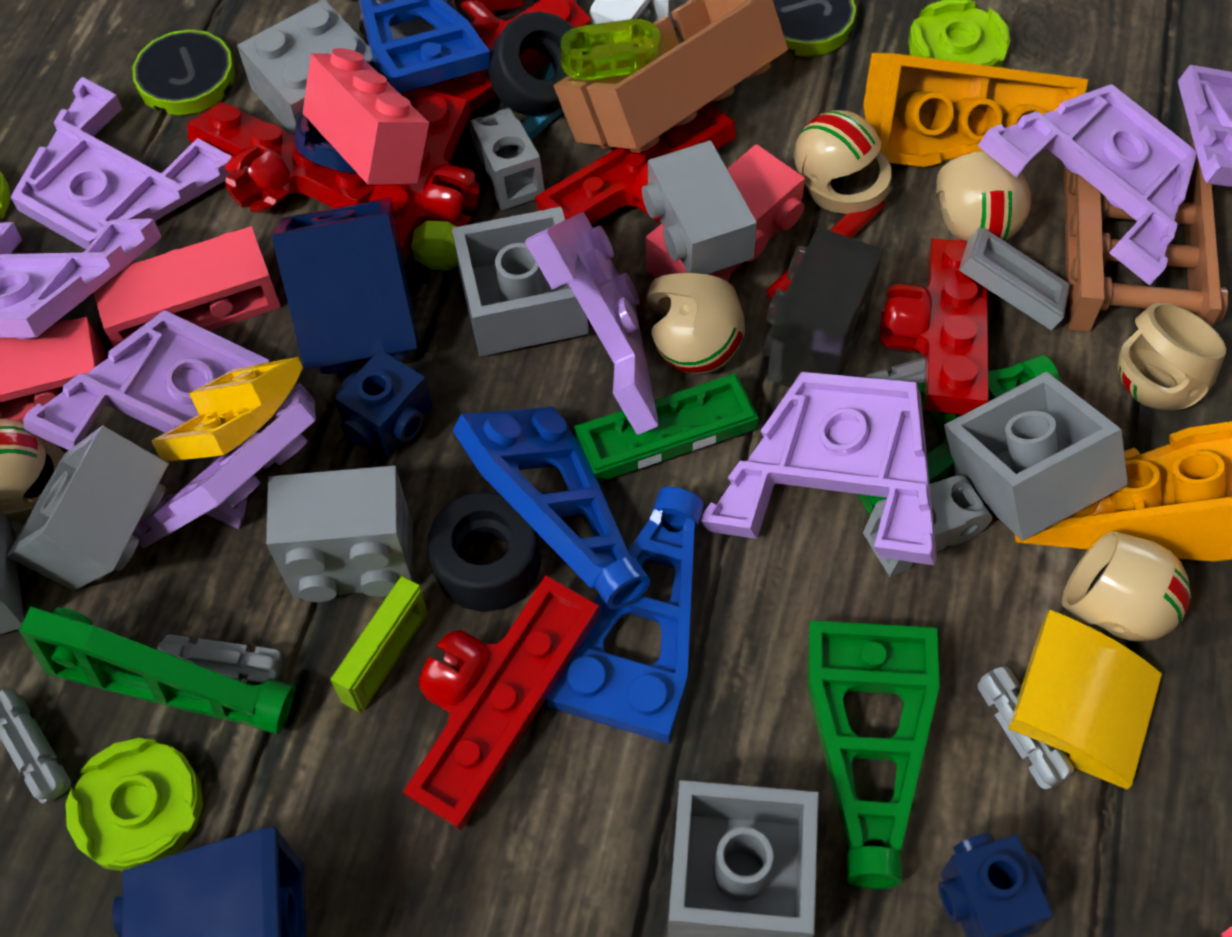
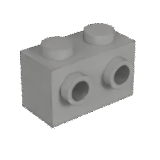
[642,140,757,274]

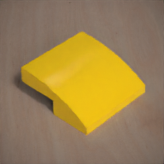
[152,357,303,462]
[1008,609,1162,790]

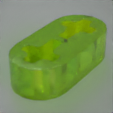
[561,19,660,80]

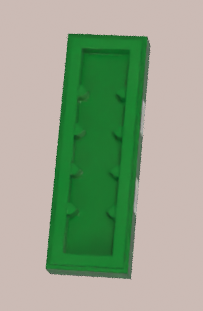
[574,373,759,483]

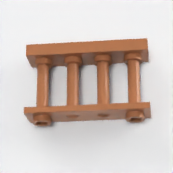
[1064,142,1228,332]

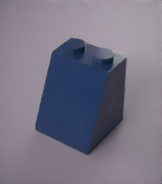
[271,198,418,374]
[113,827,307,937]

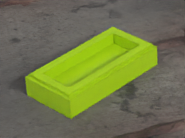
[330,576,428,713]

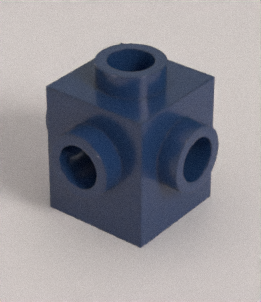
[334,349,432,457]
[938,833,1054,937]

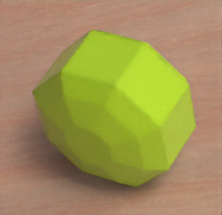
[411,221,458,270]

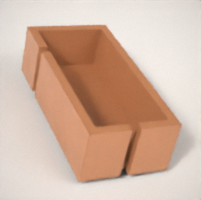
[553,0,788,152]

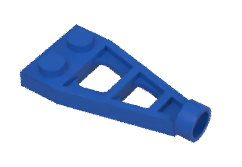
[359,0,490,94]
[452,407,650,609]
[546,487,704,744]

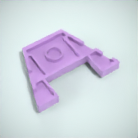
[1178,65,1232,187]
[11,77,234,249]
[978,84,1197,286]
[525,211,658,435]
[0,218,161,340]
[23,310,269,529]
[700,372,937,566]
[132,382,316,549]

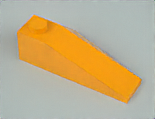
[863,53,1088,167]
[1014,421,1232,562]

